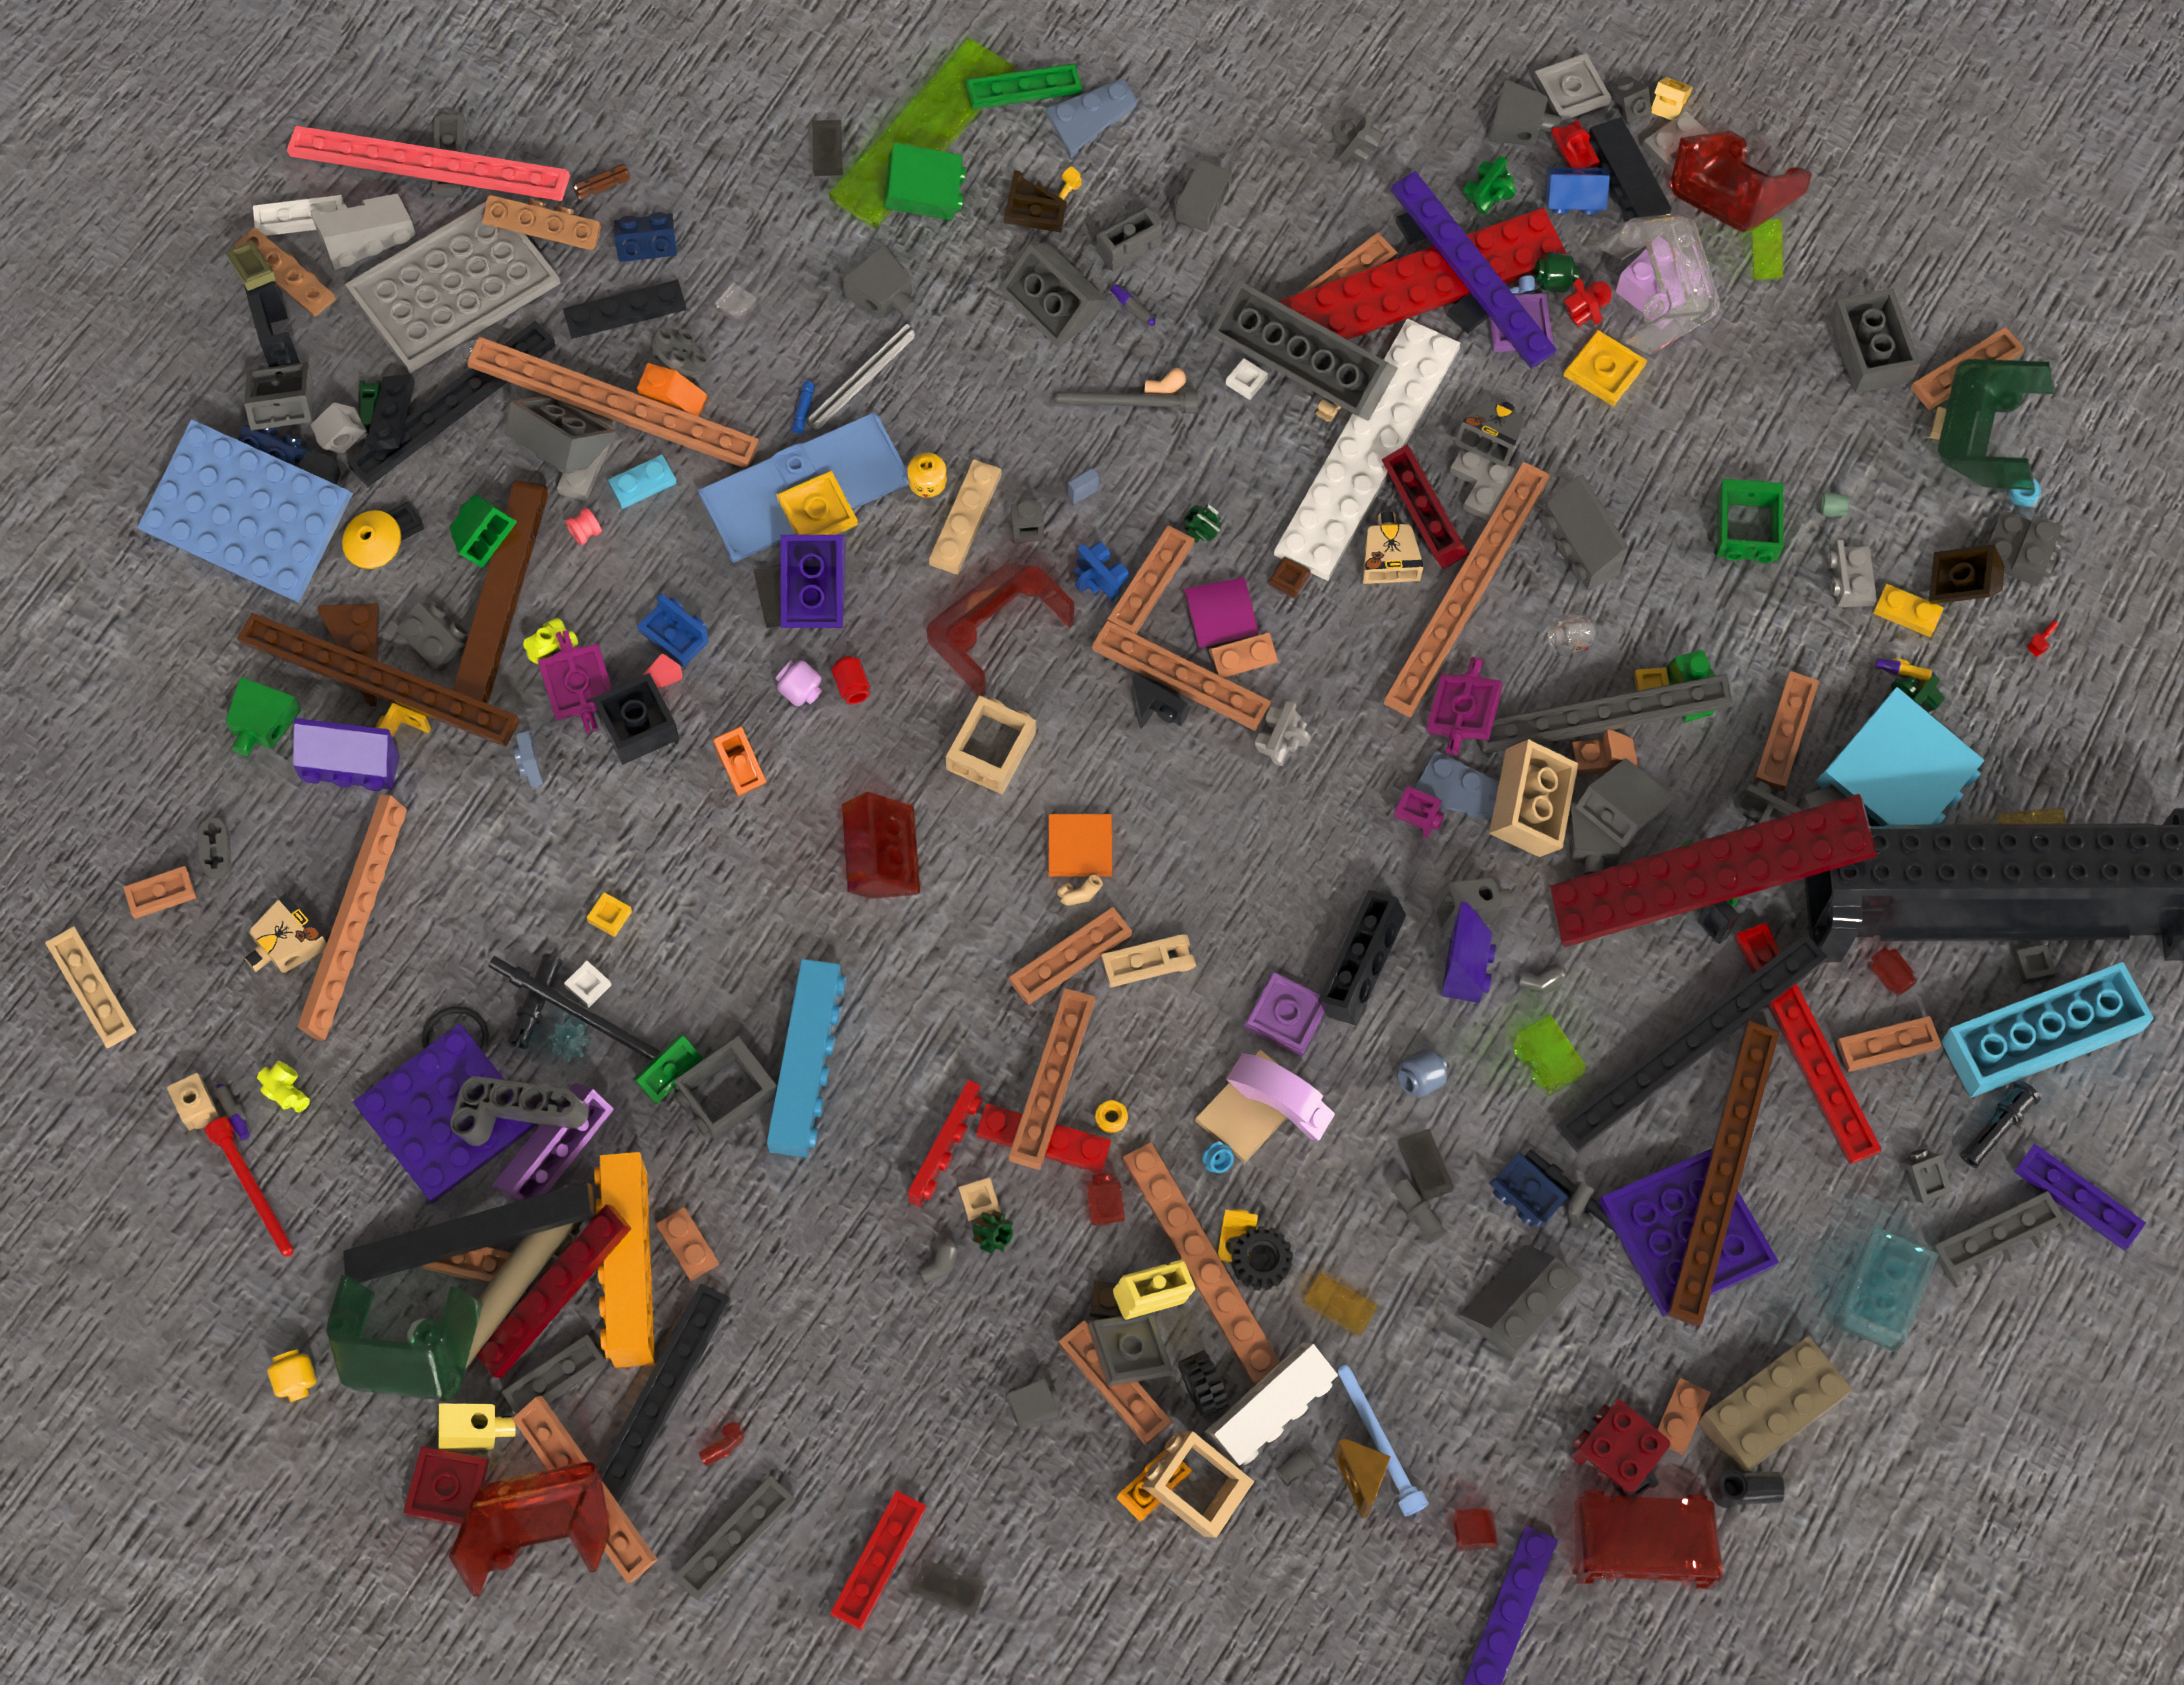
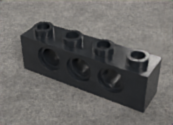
[1318,890,1406,1026]

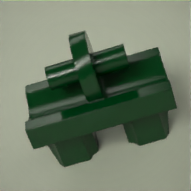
[1891,674,1945,712]

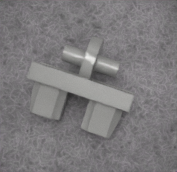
[1255,701,1311,766]

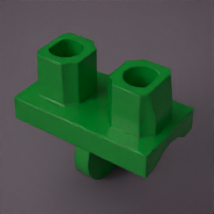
[1463,156,1516,215]

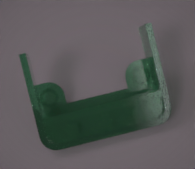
[1938,359,2055,490]
[326,1275,483,1401]

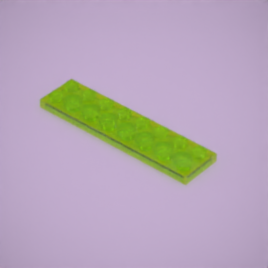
[829,38,1015,229]

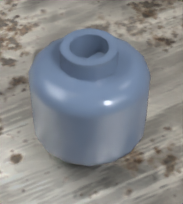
[1398,1049,1447,1097]

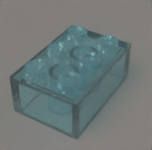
[1833,1227,1939,1353]

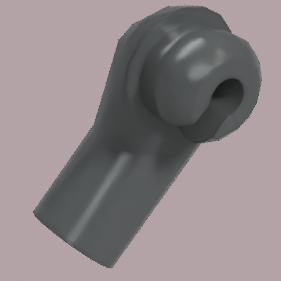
[1568,1181,1595,1231]

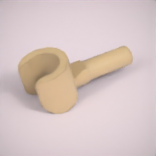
[1316,399,1341,422]

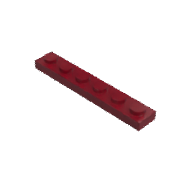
[476,1204,632,1379]

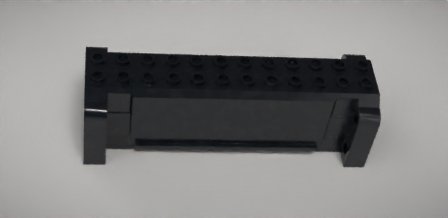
[1804,808,2184,963]

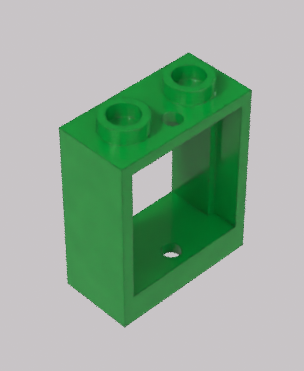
[1717,478,1783,563]

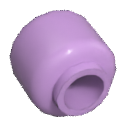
[775,660,822,706]

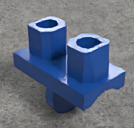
[1074,542,1129,601]

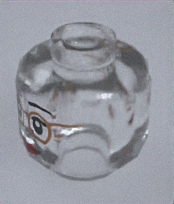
[1547,612,1596,655]

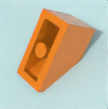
[637,363,707,417]

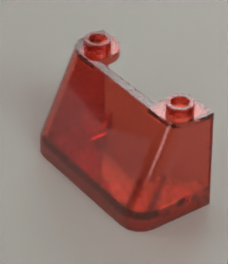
[1671,131,1812,232]
[1575,1490,1723,1590]

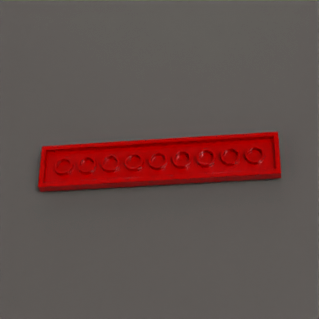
[1279,208,1567,340]

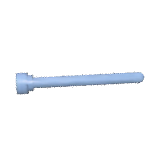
[1338,1365,1429,1516]

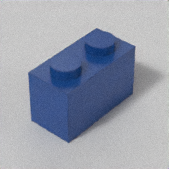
[1545,167,1610,214]

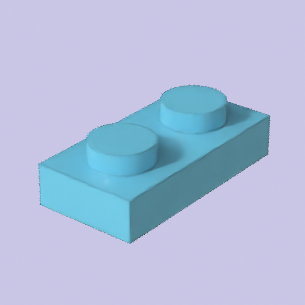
[608,455,677,509]

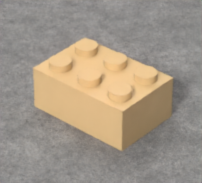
[1489,739,1578,857]

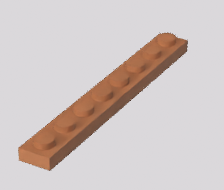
[297,794,407,1041]
[1123,1142,1280,1387]

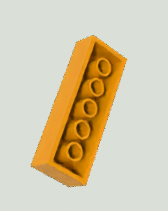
[594,1152,655,1368]

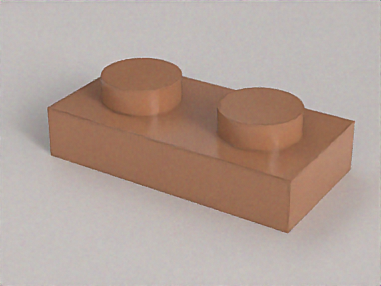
[1209,632,1278,678]
[123,866,197,919]
[656,1207,719,1282]
[1657,1378,1711,1455]

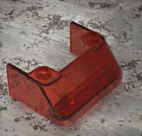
[927,563,1074,697]
[449,1462,610,1597]

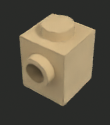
[167,1073,219,1131]

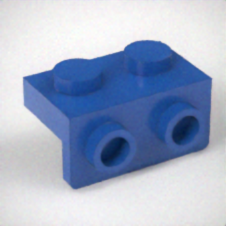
[637,593,709,668]

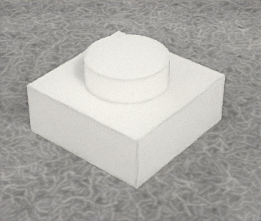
[1226,358,1268,400]
[564,961,611,1008]

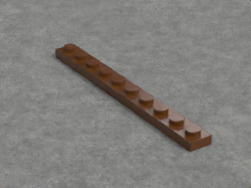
[237,613,520,747]
[1667,1021,1780,1327]

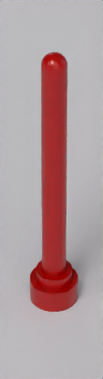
[204,1117,294,1257]

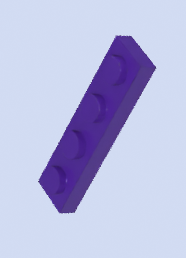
[2014,1144,2146,1251]

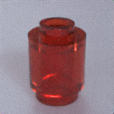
[1870,947,1917,996]

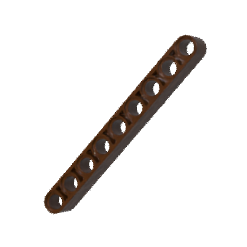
[453,480,548,704]

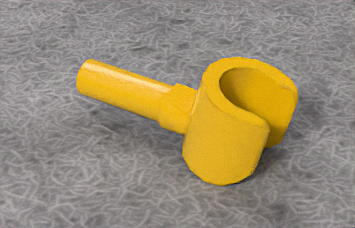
[1058,166,1082,200]

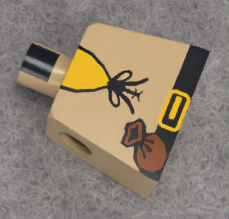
[1362,512,1423,584]
[244,894,327,973]

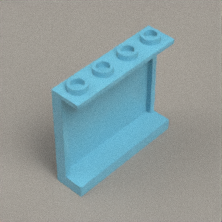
[1815,687,1984,826]

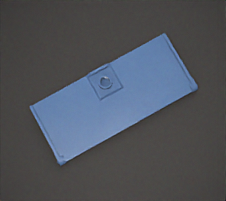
[697,412,908,563]

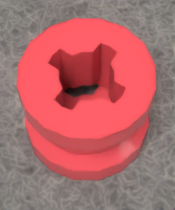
[565,507,602,546]

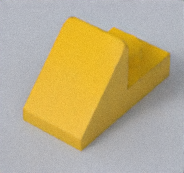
[1651,77,1693,121]

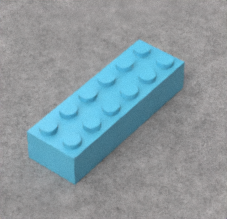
[1941,962,2154,1098]

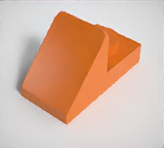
[712,725,767,796]

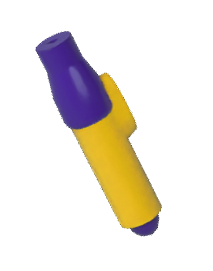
[1875,658,1936,681]

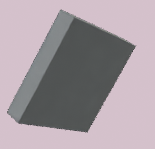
[1088,1312,1173,1387]

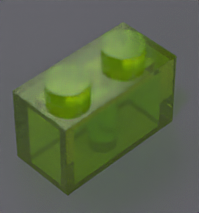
[1514,1014,1587,1096]

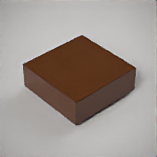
[1269,557,1311,599]

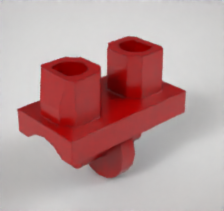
[1551,120,1600,168]
[1563,278,1612,328]

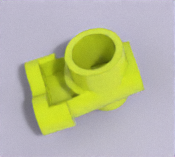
[523,618,578,664]
[257,1061,310,1112]

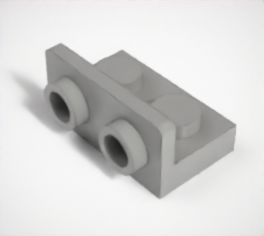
[1827,539,1877,607]

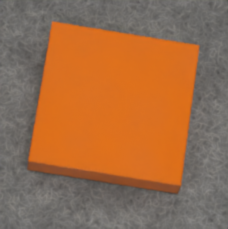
[1049,814,1112,877]

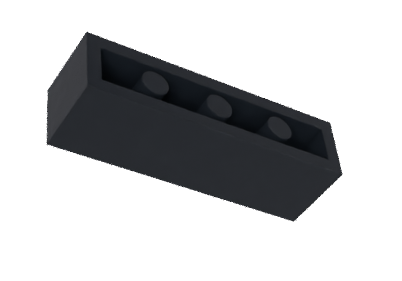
[1589,117,1672,235]

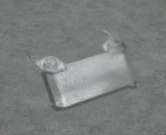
[1594,213,1720,354]

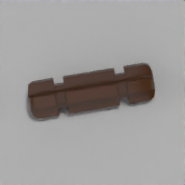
[573,164,630,200]

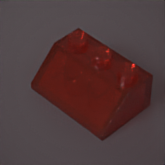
[842,791,920,899]

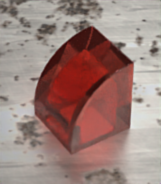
[1453,1509,1499,1552]

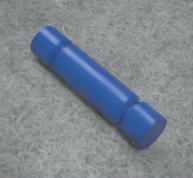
[792,381,815,434]

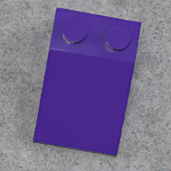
[781,535,846,628]
[1441,902,1496,1003]

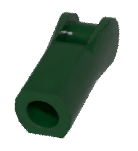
[358,380,381,433]

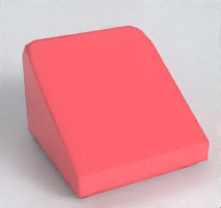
[643,653,683,689]

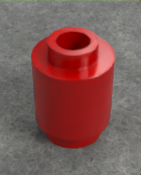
[831,656,870,704]

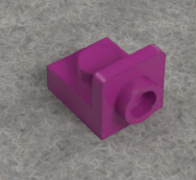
[1394,786,1445,838]

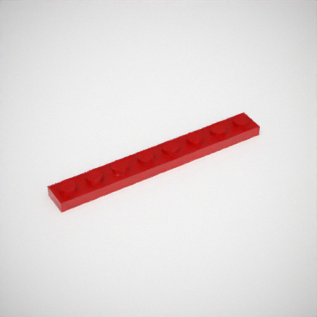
[1735,923,1882,1165]

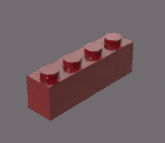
[1381,444,1469,570]

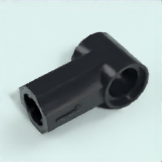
[1711,1470,1785,1508]

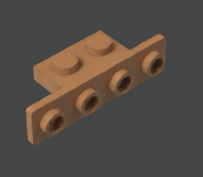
[482,195,601,251]
[234,228,336,317]

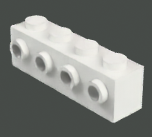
[1204,1343,1338,1466]

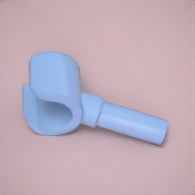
[1510,276,1535,295]

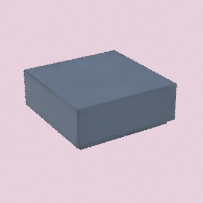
[1068,468,1099,505]

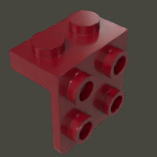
[1571,1399,1670,1493]

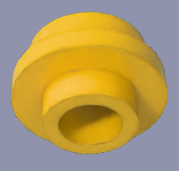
[1095,1100,1128,1133]

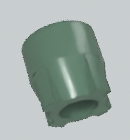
[1820,492,1849,517]

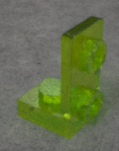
[1744,219,1783,280]

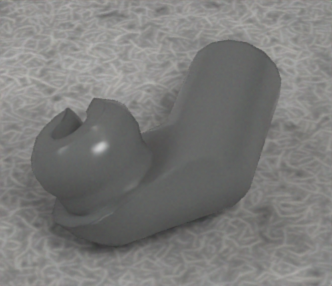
[1519,963,1566,993]
[918,1237,958,1284]

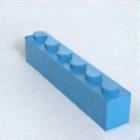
[767,959,846,1158]

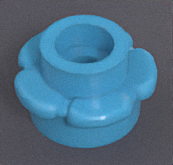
[1202,1141,1234,1173]

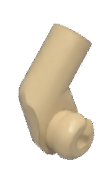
[1057,875,1103,906]

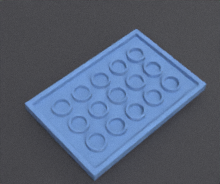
[137,419,353,603]

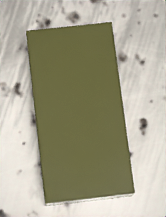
[225,241,276,291]

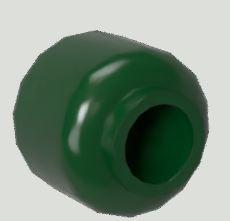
[1534,252,1579,293]

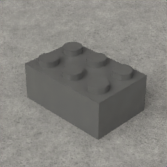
[1829,289,1920,393]

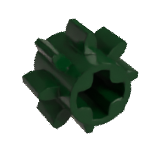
[1183,504,1221,543]
[972,1210,1013,1253]

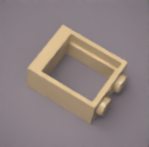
[946,695,1036,795]
[1142,1431,1254,1538]

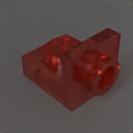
[1085,1173,1125,1225]

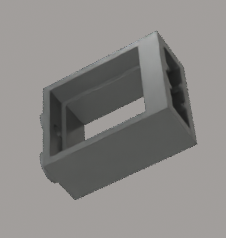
[244,362,314,431]
[674,1036,777,1141]

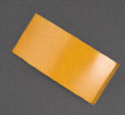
[1117,1449,1192,1522]

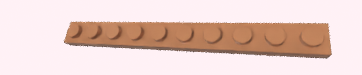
[467,337,759,469]
[1384,462,1550,718]

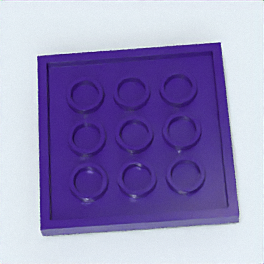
[353,1023,539,1204]
[1598,1148,1779,1317]

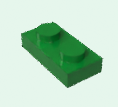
[632,1034,704,1104]

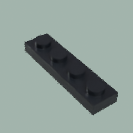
[563,280,686,339]

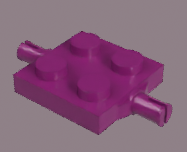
[538,631,612,734]
[1426,657,1503,756]

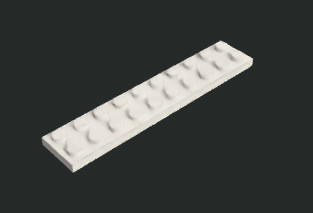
[1274,319,1461,581]

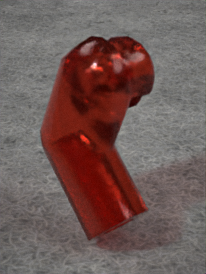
[699,1422,744,1466]

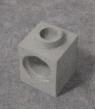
[311,402,366,453]

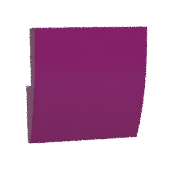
[1184,577,1259,648]

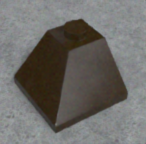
[1929,544,2005,605]

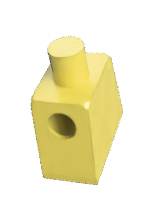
[438,1404,515,1452]

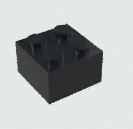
[592,673,679,765]

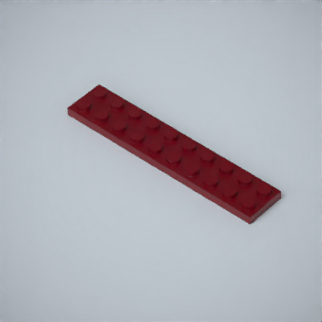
[1550,794,1877,947]

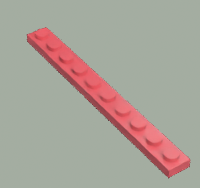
[287,126,570,201]

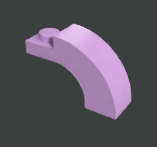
[1226,1053,1335,1141]

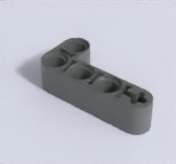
[450,1076,589,1146]

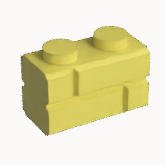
[1113,1260,1195,1320]

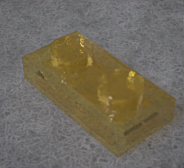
[1303,1272,1378,1337]

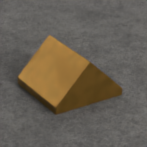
[1333,1438,1391,1519]

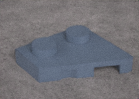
[513,730,543,788]

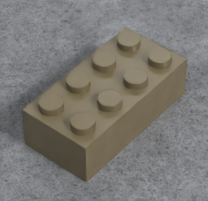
[1698,1335,1853,1473]

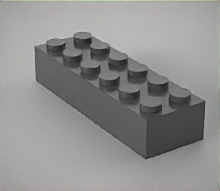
[1211,280,1398,421]

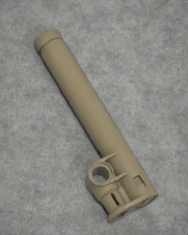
[419,1184,596,1395]

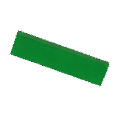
[964,63,1082,110]

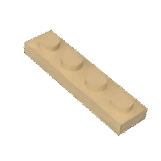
[929,459,1002,575]
[45,926,136,1049]

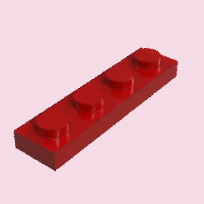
[908,1080,983,1207]
[976,1103,1112,1174]
[830,1490,927,1632]

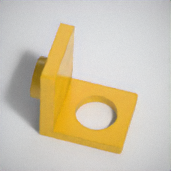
[376,703,431,738]
[1218,1209,1258,1263]

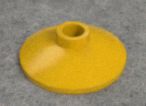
[342,510,401,569]

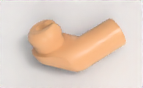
[1144,368,1186,395]

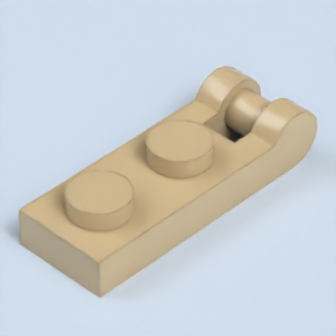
[1101,934,1196,988]

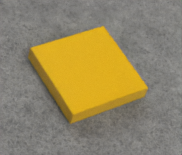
[1564,330,1647,407]
[776,470,858,535]

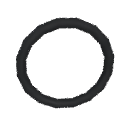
[421,1006,489,1053]

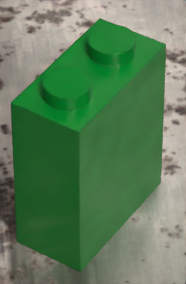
[883,143,966,221]

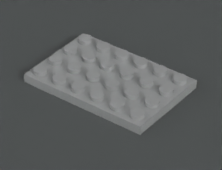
[345,201,561,374]

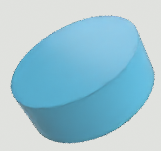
[2008,476,2041,507]

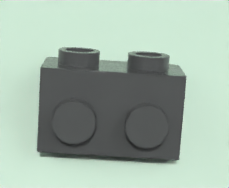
[396,602,468,671]

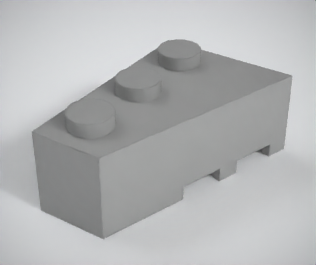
[310,193,416,270]

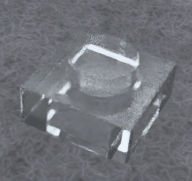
[715,283,757,324]

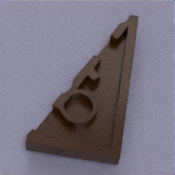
[318,603,380,706]

